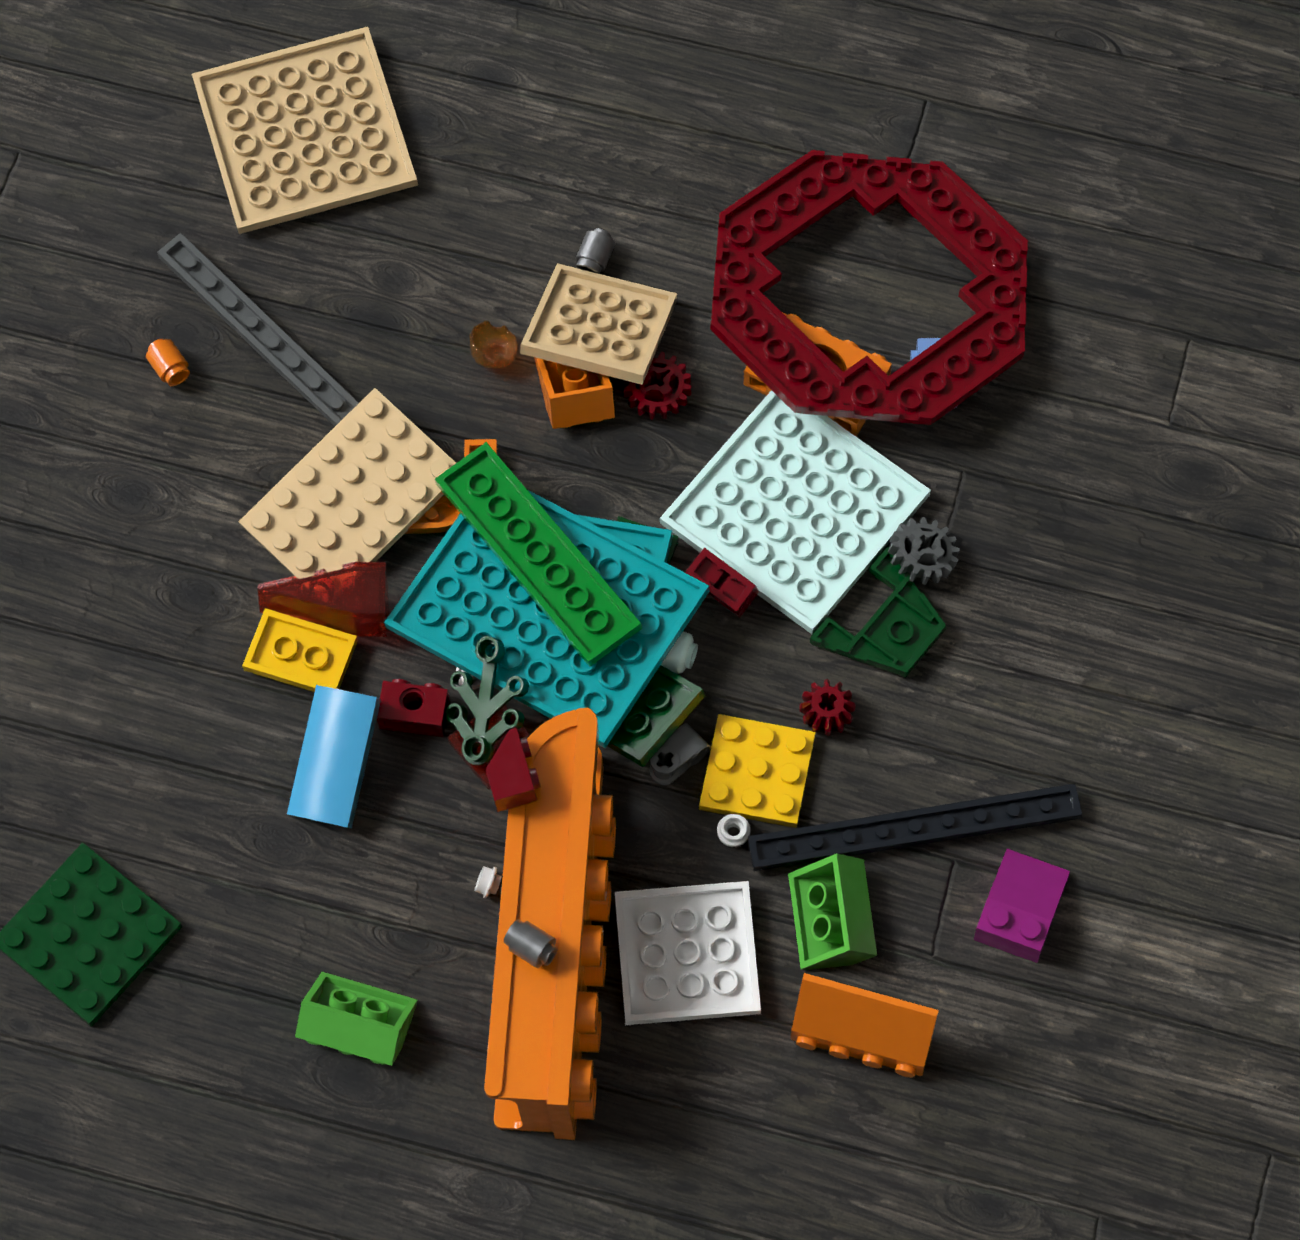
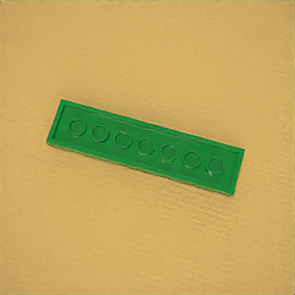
[435,442,642,667]

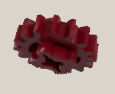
[623,352,691,420]

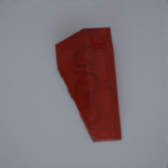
[257,562,390,637]

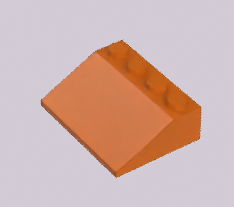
[791,973,939,1078]

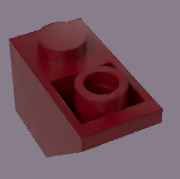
[486,727,541,812]

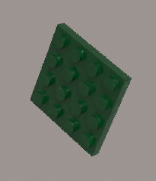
[0,842,182,1027]

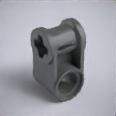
[649,723,711,785]

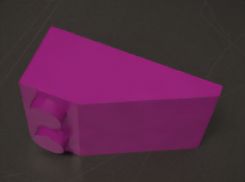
[974,849,1070,963]

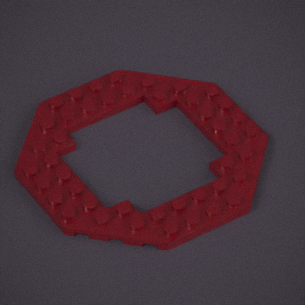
[710,150,1028,425]

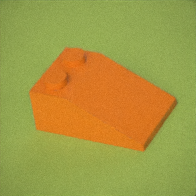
[534,357,615,429]

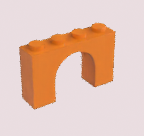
[743,312,892,437]

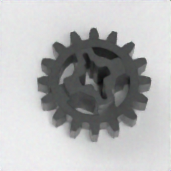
[888,517,960,585]

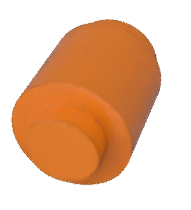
[146,339,190,386]

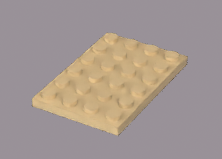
[238,388,456,609]

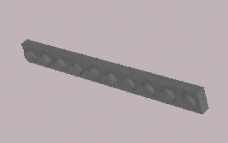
[157,233,359,426]

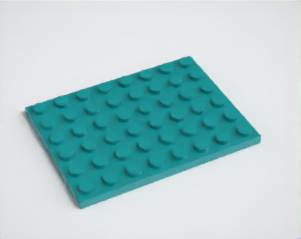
[384,490,710,748]

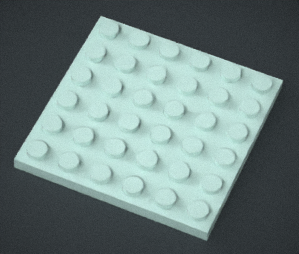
[660,390,931,634]

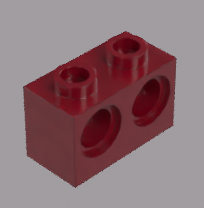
[685,547,758,618]

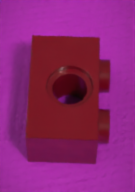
[377,679,450,737]

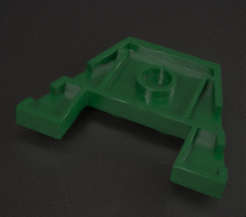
[809,547,946,677]

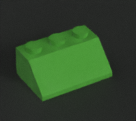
[788,853,877,970]
[295,972,418,1066]

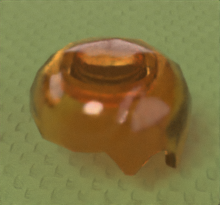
[469,321,518,369]

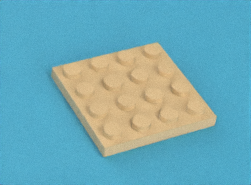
[520,263,677,385]

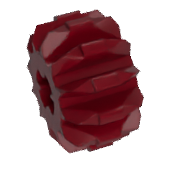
[799,679,856,737]

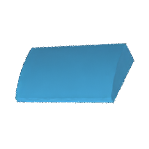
[287,685,381,829]

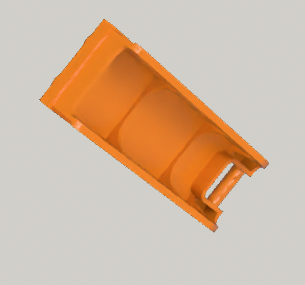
[484,708,616,1140]

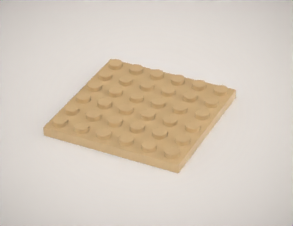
[192,27,418,234]

